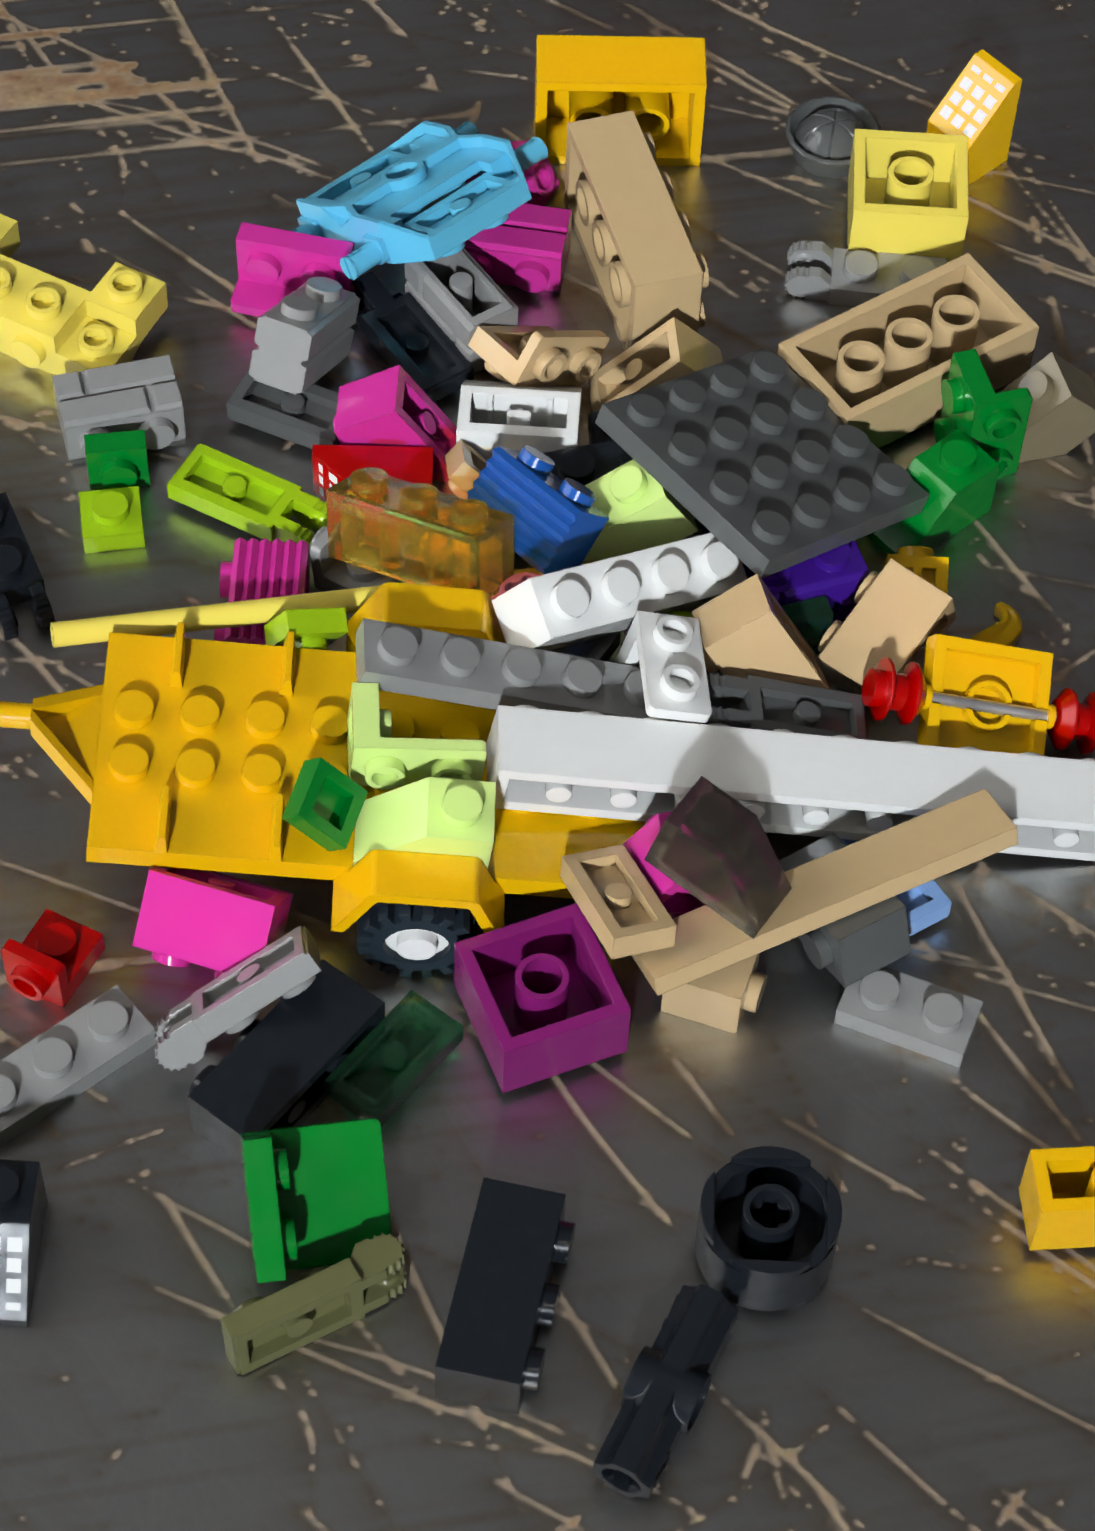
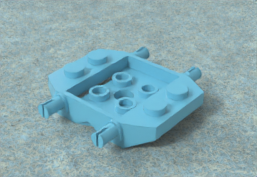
[292,120,548,280]

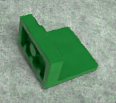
[240,1118,392,1283]

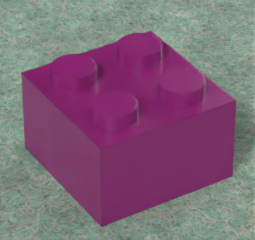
[454,903,631,1093]

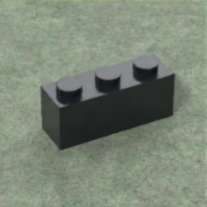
[187,959,386,1168]
[435,1177,576,1415]

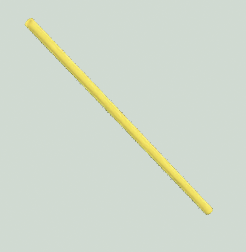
[50,560,600,648]

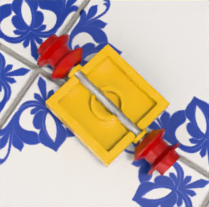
[862,633,1095,756]

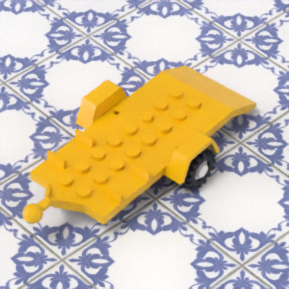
[0,582,743,978]

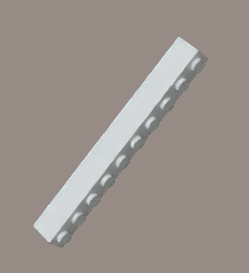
[486,705,1095,861]

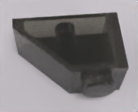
[644,776,792,939]

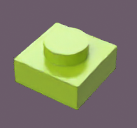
[78,486,145,554]
[264,607,349,650]

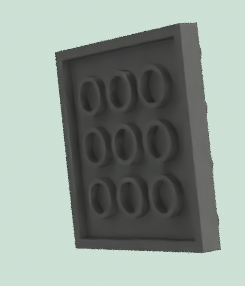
[595,347,930,579]

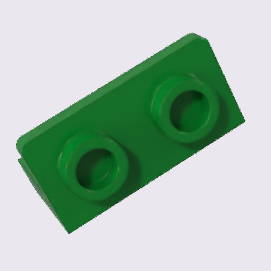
[934,349,1033,479]

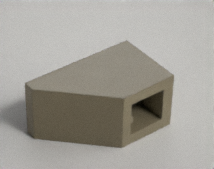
[1000,352,1095,463]

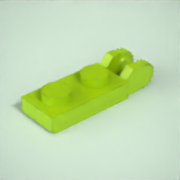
[167,443,339,560]

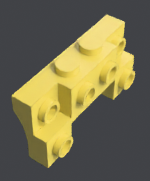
[0,214,168,375]

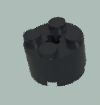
[695,1146,842,1311]

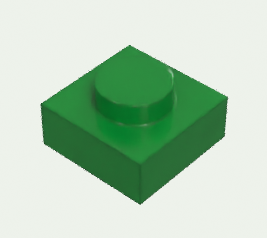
[84,430,151,491]
[282,758,368,852]

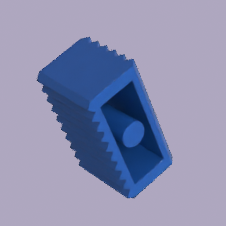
[461,445,609,575]

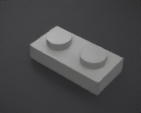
[834,967,984,1068]

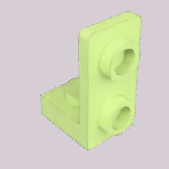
[347,682,487,789]

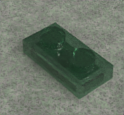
[324,989,464,1127]

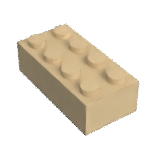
[564,110,709,351]
[777,253,1039,448]

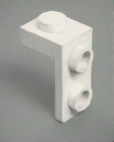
[615,610,712,723]

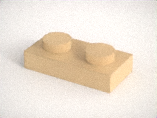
[560,844,677,959]

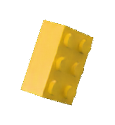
[534,35,707,166]

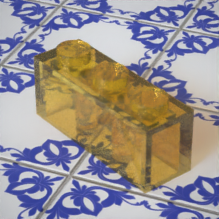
[326,467,514,598]

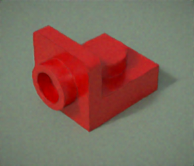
[1,908,105,1008]

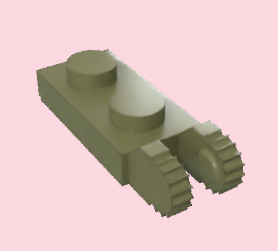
[220,1233,408,1376]

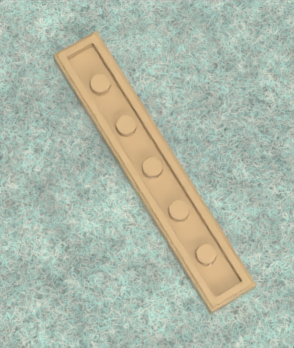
[632,788,1018,996]

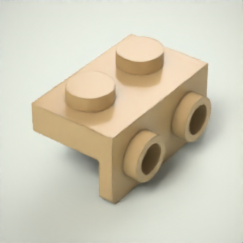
[468,326,610,387]

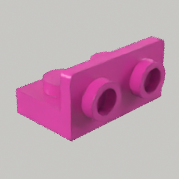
[230,222,354,317]

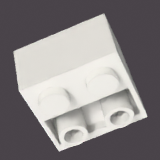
[456,380,582,460]

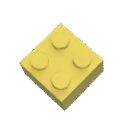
[847,129,969,263]

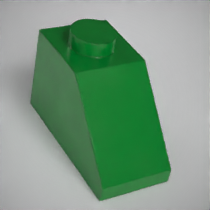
[867,428,1000,554]

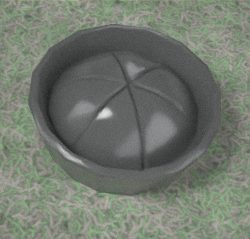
[785,96,881,179]

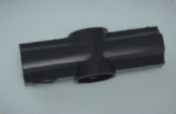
[593,1284,738,1499]

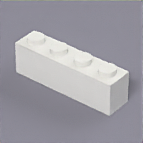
[492,533,748,651]

